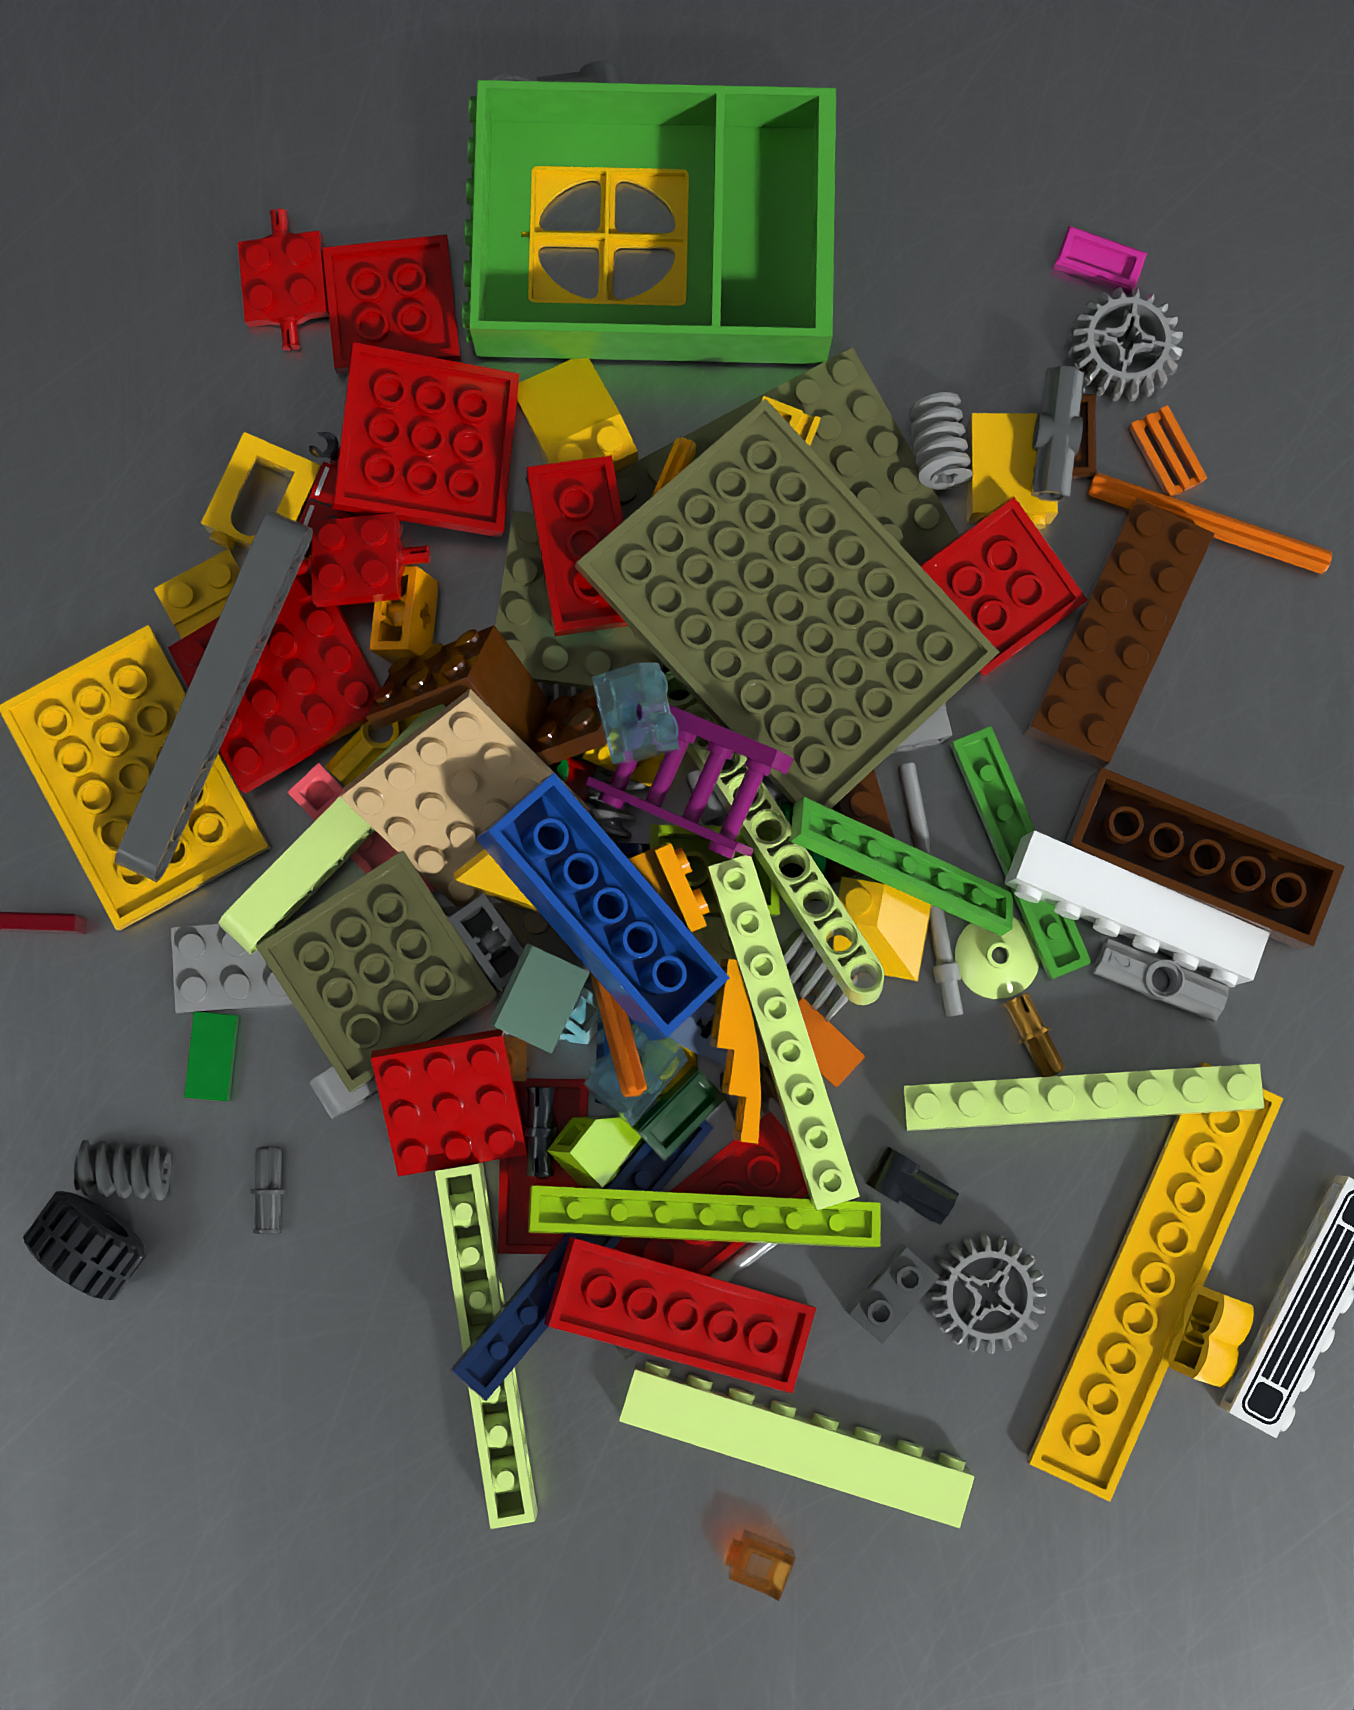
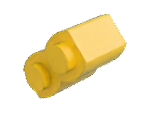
[1169,1285,1254,1388]

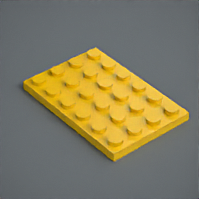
[0,625,271,931]

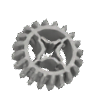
[1068,287,1183,402]
[927,1233,1047,1354]

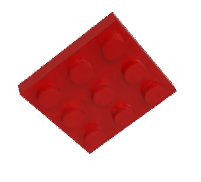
[322,234,461,374]
[919,496,1088,677]
[371,1029,527,1177]

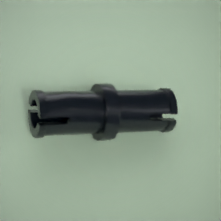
[523,1086,558,1177]

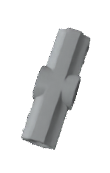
[1093,938,1229,1022]

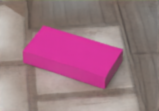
[1053,226,1147,295]

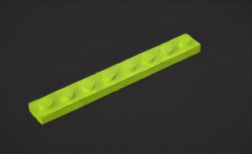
[528,1186,881,1248]

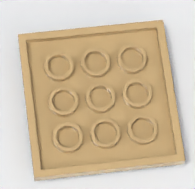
[340,689,590,907]

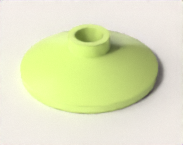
[954,917,1040,999]

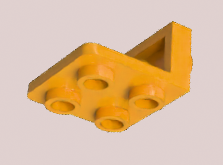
[629,842,710,932]

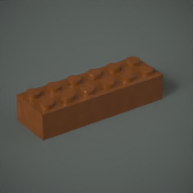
[1023,498,1215,769]
[1065,767,1345,950]

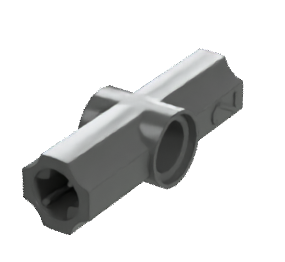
[1031,366,1084,502]

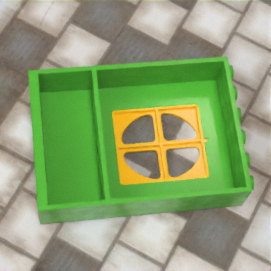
[462,80,836,364]

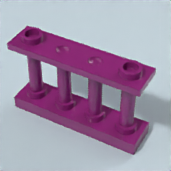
[586,687,794,859]

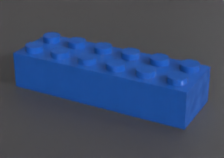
[475,773,730,1041]

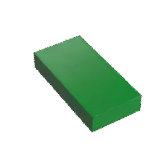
[184,1011,239,1102]

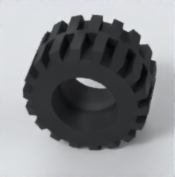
[23,1191,148,1300]

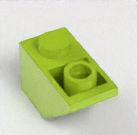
[547,1114,644,1188]

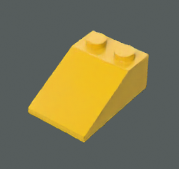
[517,358,638,472]

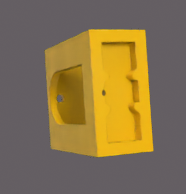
[201,432,321,551]

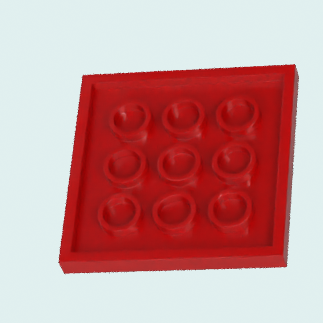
[332,342,520,537]
[168,574,381,793]

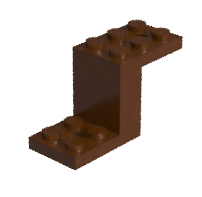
[366,625,628,766]

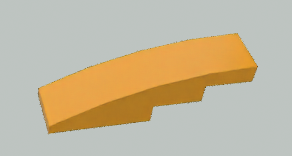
[710,959,761,1144]

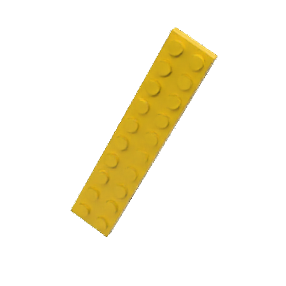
[1027,1062,1284,1502]

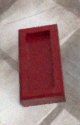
[0,912,87,934]

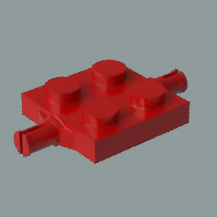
[238,208,329,351]
[297,513,431,607]

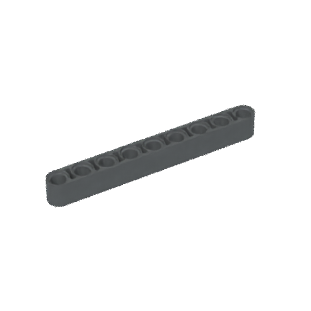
[115,511,313,882]

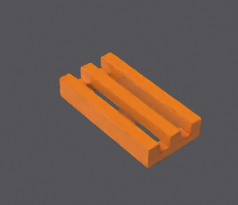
[1128,405,1208,497]

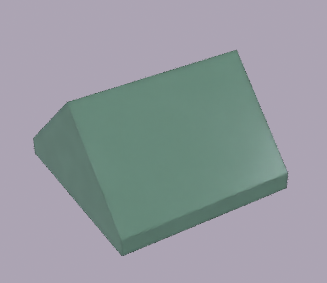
[489,943,590,1054]

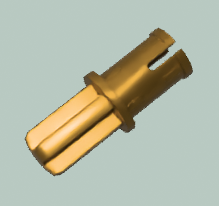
[1004,992,1065,1077]

